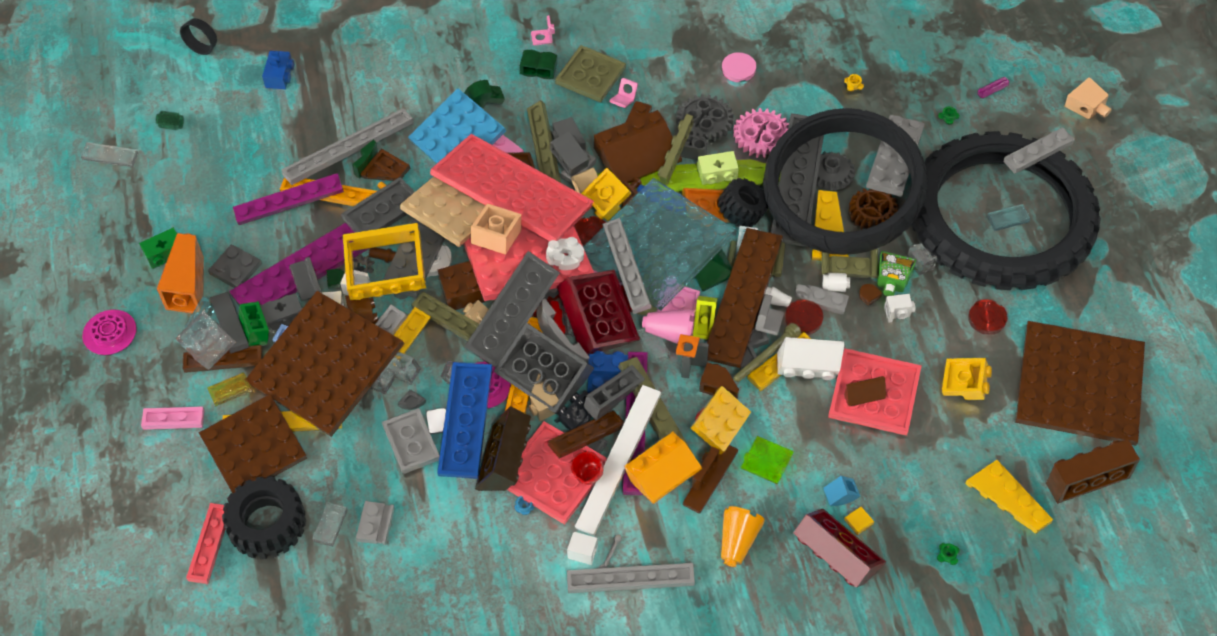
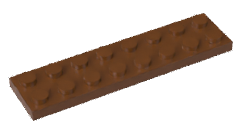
[707,228,783,368]

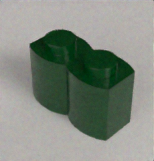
[519,49,557,79]

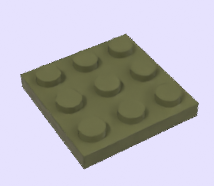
[555,45,626,103]

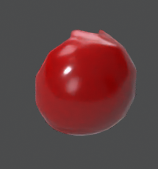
[571,451,604,485]

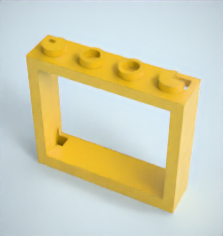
[343,223,426,300]

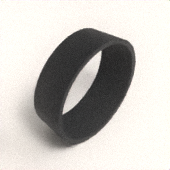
[180,18,217,55]

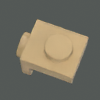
[463,300,489,324]

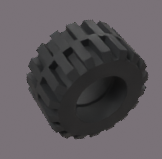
[718,178,768,227]

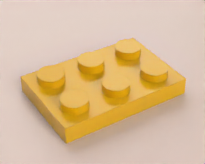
[691,386,751,455]

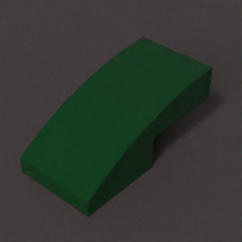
[352,139,378,179]

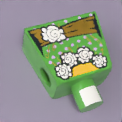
[877,251,916,296]

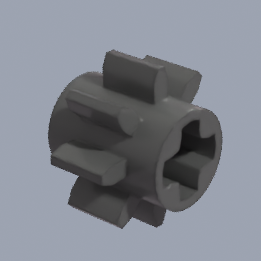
[353,254,375,273]

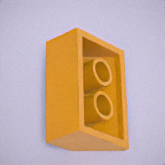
[624,432,702,504]

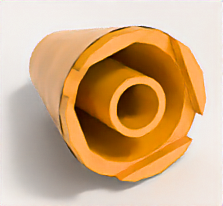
[721,506,765,567]

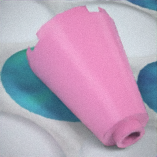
[642,309,696,344]

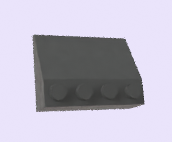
[494,322,594,414]

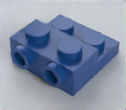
[587,351,628,394]

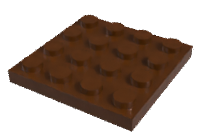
[198,394,307,494]

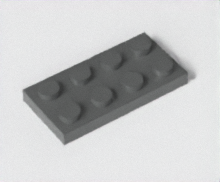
[341,177,415,233]

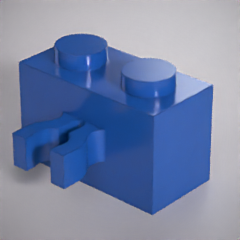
[262,51,294,90]

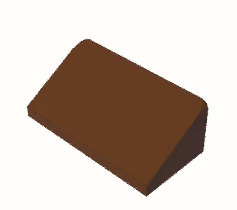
[844,376,886,406]

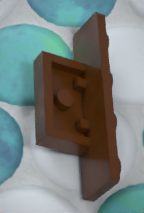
[683,445,738,514]

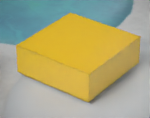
[844,507,874,535]

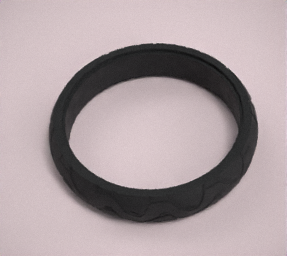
[763,108,928,255]

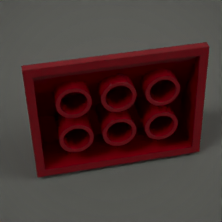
[557,270,640,356]

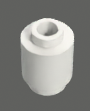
[822,273,850,292]

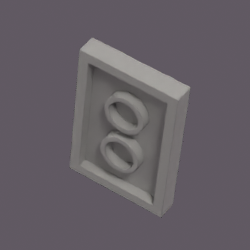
[382,408,440,474]

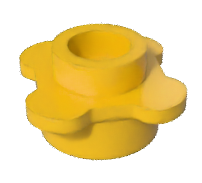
[844,74,864,91]

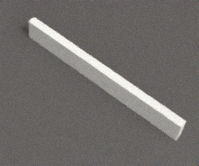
[575,385,662,536]

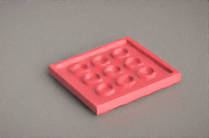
[828,348,922,436]
[507,421,607,525]

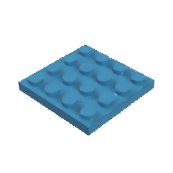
[408,88,506,164]

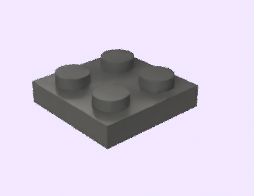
[208,244,262,288]

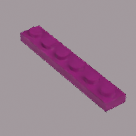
[233,173,344,225]

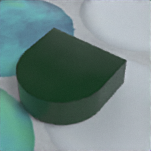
[326,269,345,289]

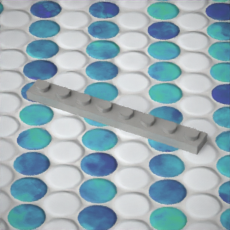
[281,109,414,185]

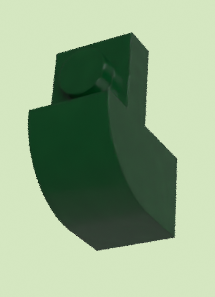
[464,80,505,109]

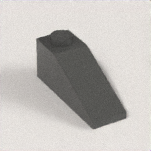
[584,365,645,421]

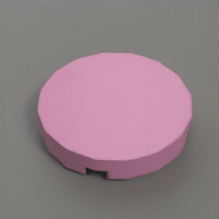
[722,53,756,82]

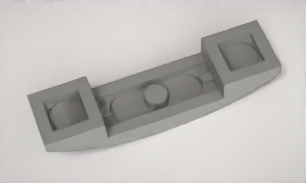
[536,298,590,362]

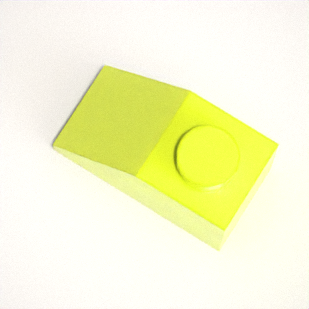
[693,296,718,340]

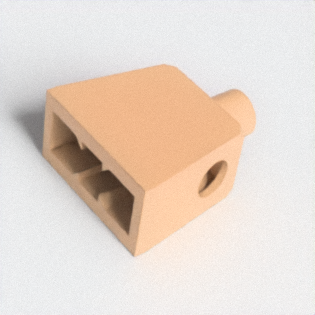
[1064,77,1111,119]

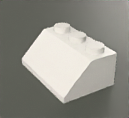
[777,337,844,380]

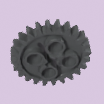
[676,94,734,143]

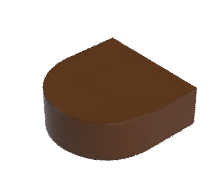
[859,284,883,306]

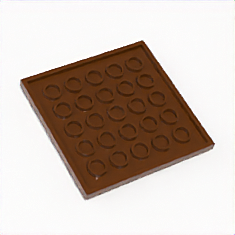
[245,291,404,437]
[1015,321,1145,446]

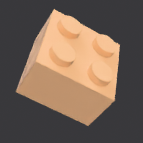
[471,204,521,254]

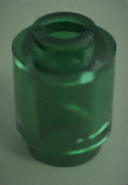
[156,111,184,130]

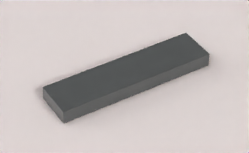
[210,292,249,354]

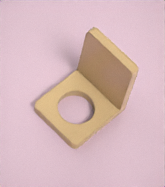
[571,168,598,194]

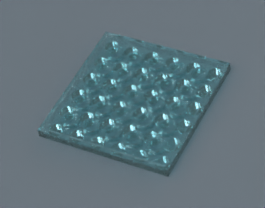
[583,178,737,311]

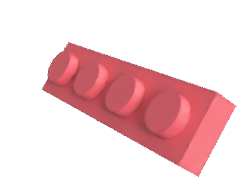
[186,503,225,584]

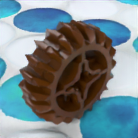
[848,188,899,230]

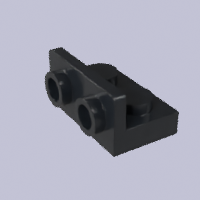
[554,390,592,431]

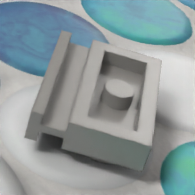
[356,501,395,545]

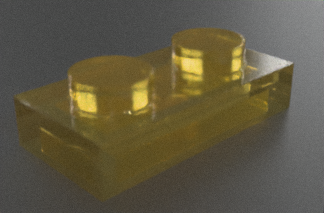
[207,372,252,407]

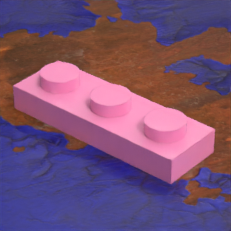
[141,407,205,430]

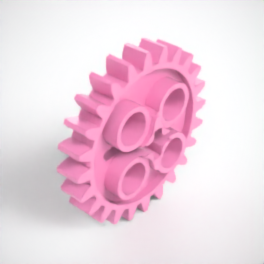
[733,108,789,158]

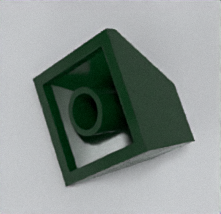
[684,244,733,292]

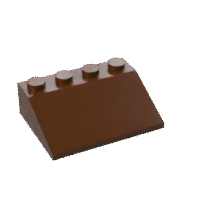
[593,110,682,184]

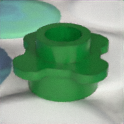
[938,106,960,125]
[937,543,960,565]

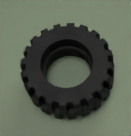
[222,476,306,559]

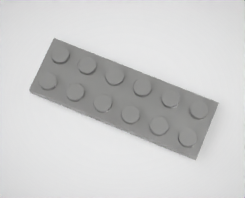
[866,115,925,197]

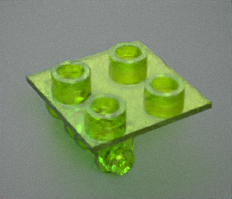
[741,436,794,485]

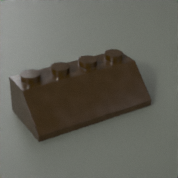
[475,406,531,491]

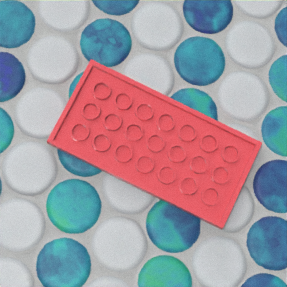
[430,134,594,241]

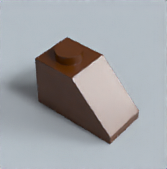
[699,362,739,399]

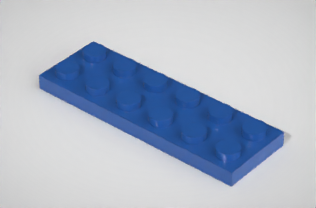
[437,362,493,479]

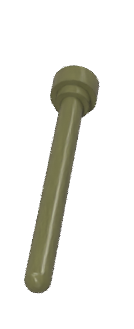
[734,323,801,382]

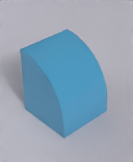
[823,476,860,506]

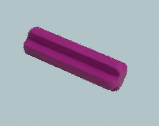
[977,77,1009,98]

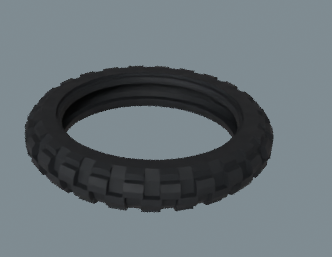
[910,131,1101,291]

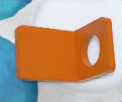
[676,334,700,358]

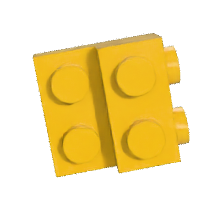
[581,168,632,221]
[942,358,992,400]

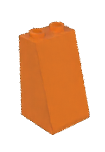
[157,233,204,315]

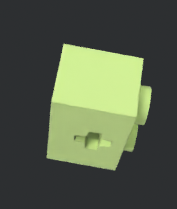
[697,151,739,185]

